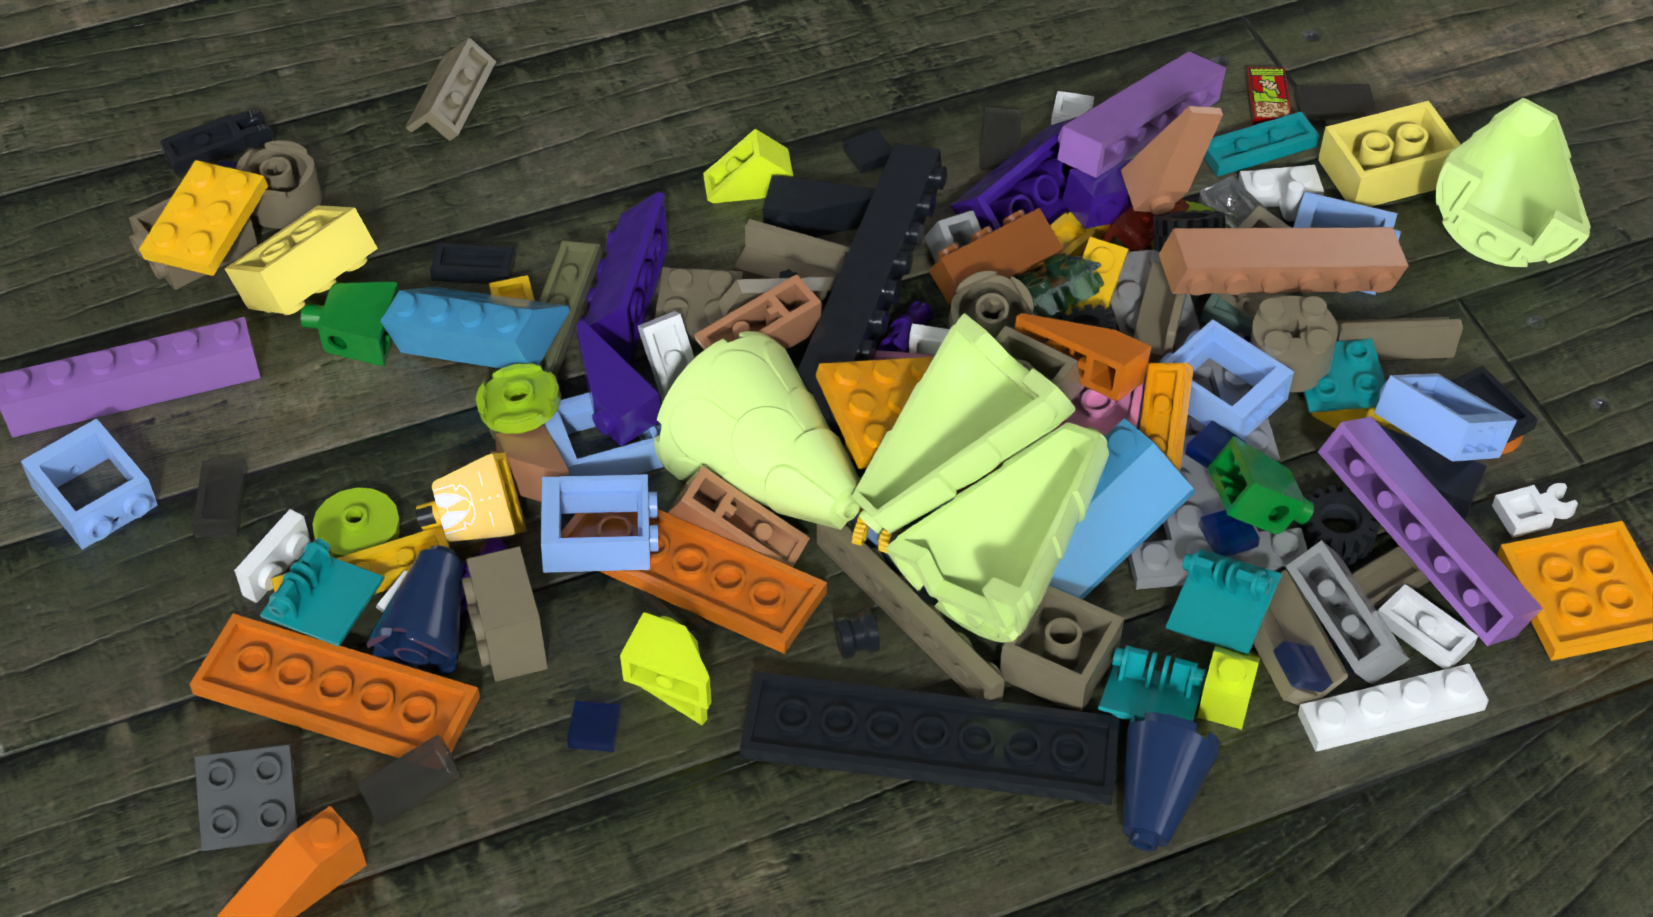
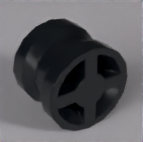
[833,607,880,659]

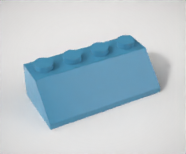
[380,287,570,369]
[1049,418,1195,600]

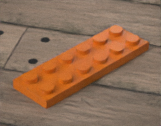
[561,509,827,654]
[189,614,480,772]

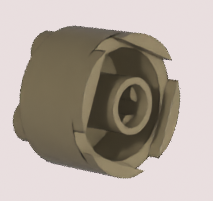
[236,140,322,228]
[948,271,1034,339]
[1250,296,1338,392]

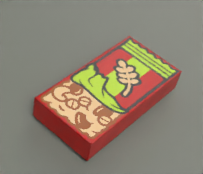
[1246,67,1292,126]

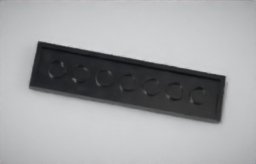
[740,671,1120,805]

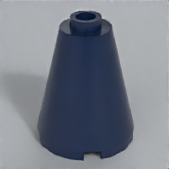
[367,545,463,676]
[1122,712,1221,852]

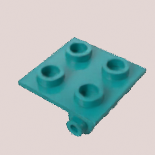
[1303,339,1385,413]
[260,538,384,647]
[1165,548,1282,655]
[1098,645,1206,722]

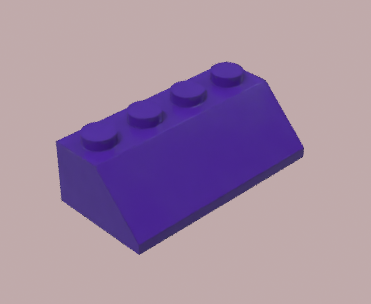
[950,117,1077,231]
[577,192,669,364]

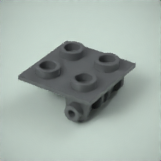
[194,744,298,851]

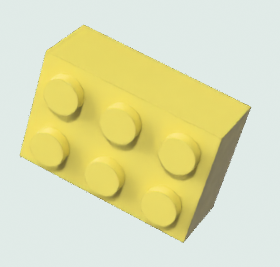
[1318,101,1461,207]
[224,205,378,315]

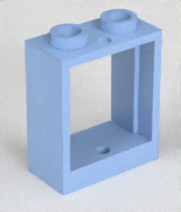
[1293,191,1401,295]
[1160,319,1294,441]
[1374,373,1517,462]
[543,393,663,476]
[21,418,158,550]
[541,474,658,573]

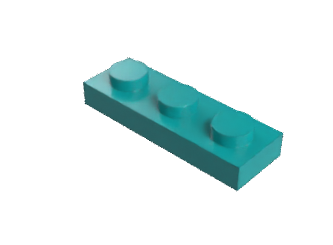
[1204,112,1320,177]

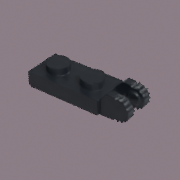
[160,109,274,175]

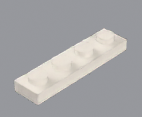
[1298,664,1489,752]

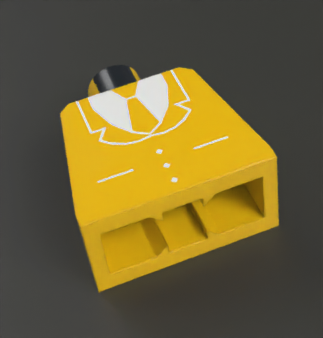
[416,452,527,542]

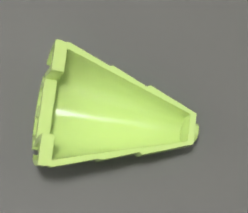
[1436,97,1591,267]
[851,313,1076,534]
[654,331,861,530]
[886,422,1109,642]

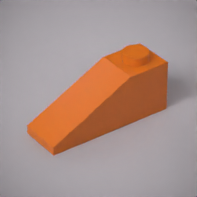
[1014,313,1151,402]
[217,806,367,917]

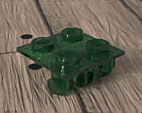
[1015,253,1104,319]

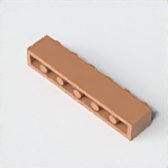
[1159,227,1408,295]

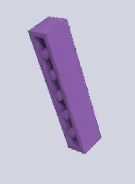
[1057,51,1226,178]
[0,317,261,438]
[1318,417,1543,646]

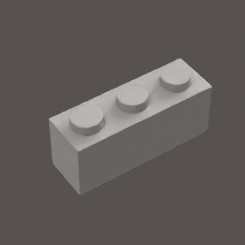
[1285,540,1410,685]

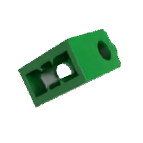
[300,282,399,366]
[1208,436,1314,535]

